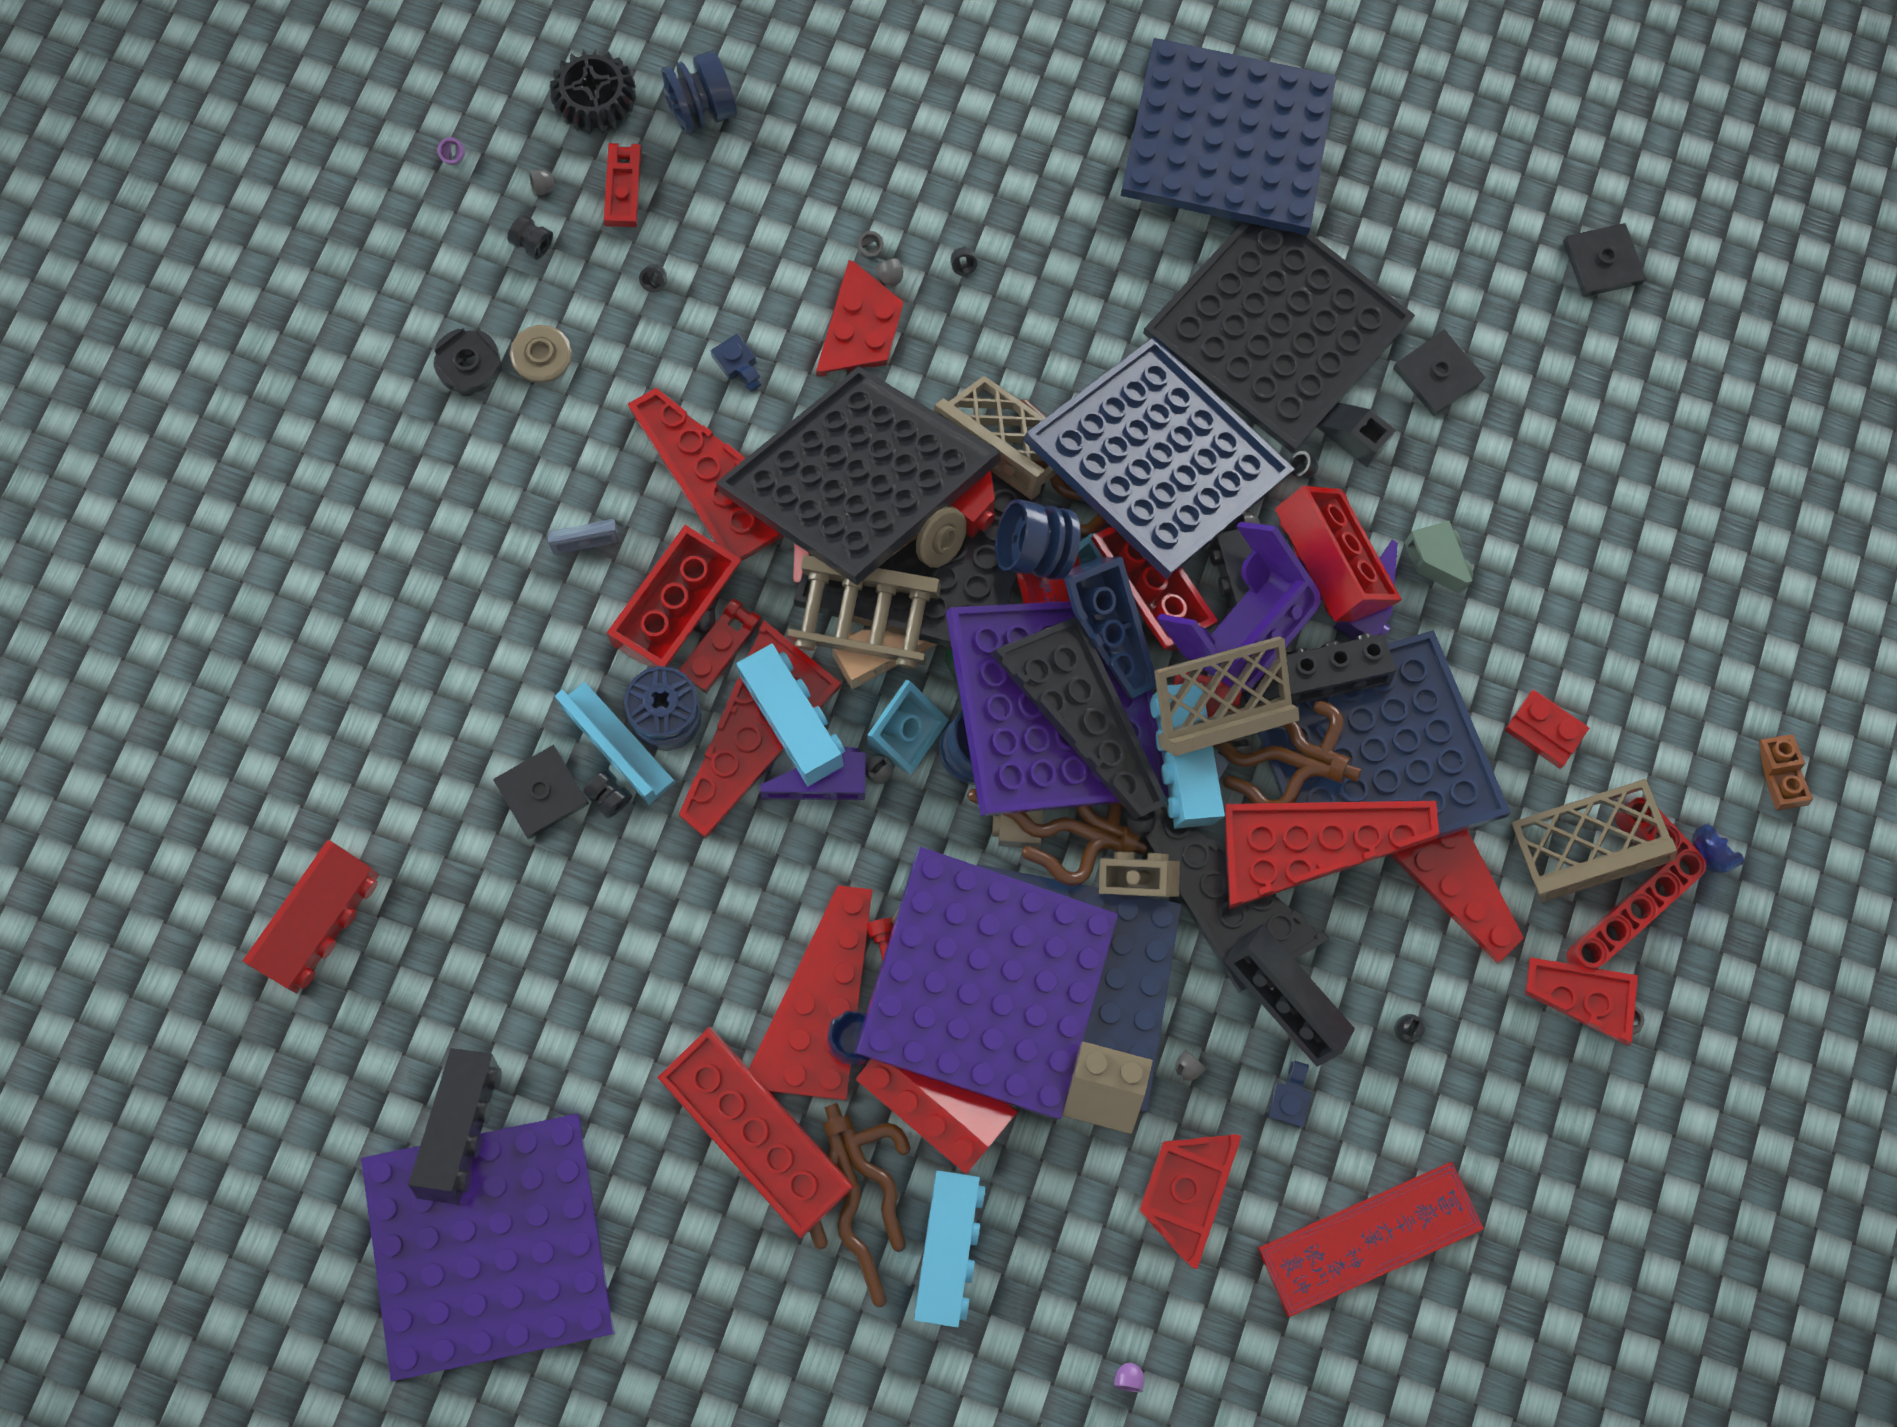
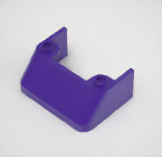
[1157,522,1320,691]

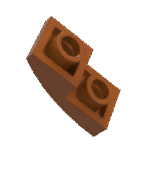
[1759,734,1813,811]

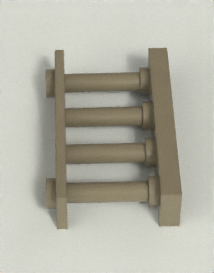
[787,555,941,669]

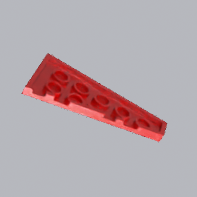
[628,388,785,561]
[679,620,841,839]
[1224,801,1439,909]
[1390,829,1524,963]
[749,885,872,1101]

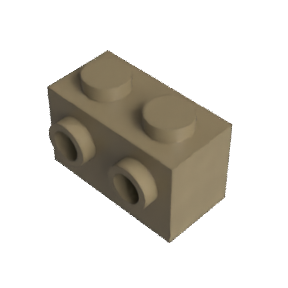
[1099,852,1180,897]

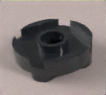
[433,328,502,396]

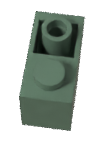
[1404,520,1473,593]

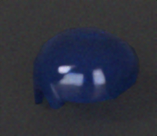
[1692,823,1745,874]
[826,1010,870,1066]

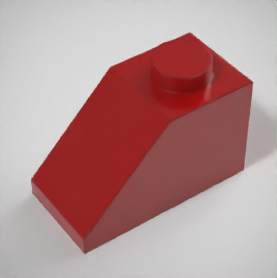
[950,470,995,539]

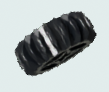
[549,48,636,134]

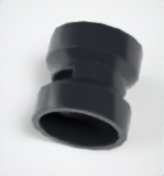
[507,214,553,260]
[583,770,632,819]

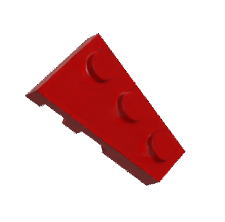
[1525,957,1638,1046]

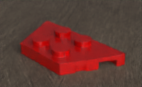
[816,260,904,377]
[1138,1134,1242,1269]

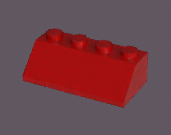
[1275,486,1402,622]
[606,524,742,667]
[1091,527,1218,652]
[242,839,379,994]
[856,1059,1018,1174]

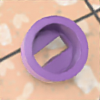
[437,137,465,165]
[1114,1363,1144,1392]

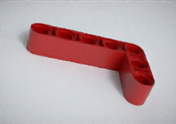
[1566,797,1706,969]

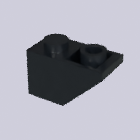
[1317,402,1396,467]

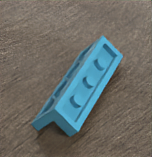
[555,681,675,805]

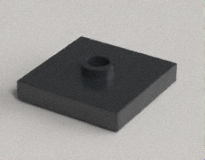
[1563,223,1646,297]
[1393,329,1486,417]
[493,744,589,840]

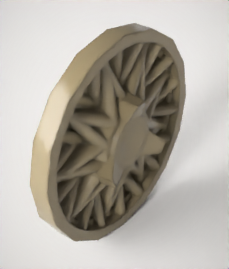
[510,325,572,383]
[916,506,967,568]

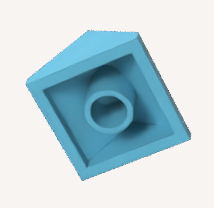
[867,680,949,775]

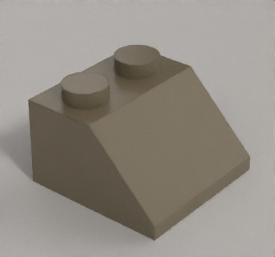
[1062,1041,1153,1134]

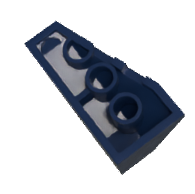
[1064,557,1156,698]

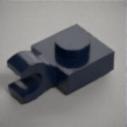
[710,334,761,392]
[1267,1061,1312,1127]

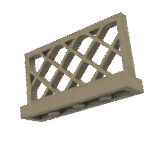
[934,376,1057,500]
[1154,636,1300,756]
[1511,778,1677,903]

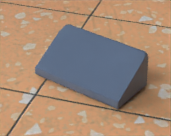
[548,519,619,555]

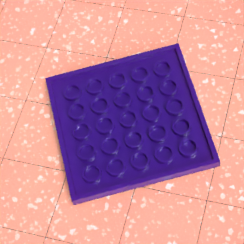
[946,601,1169,816]
[854,846,1118,1120]
[361,1114,615,1381]

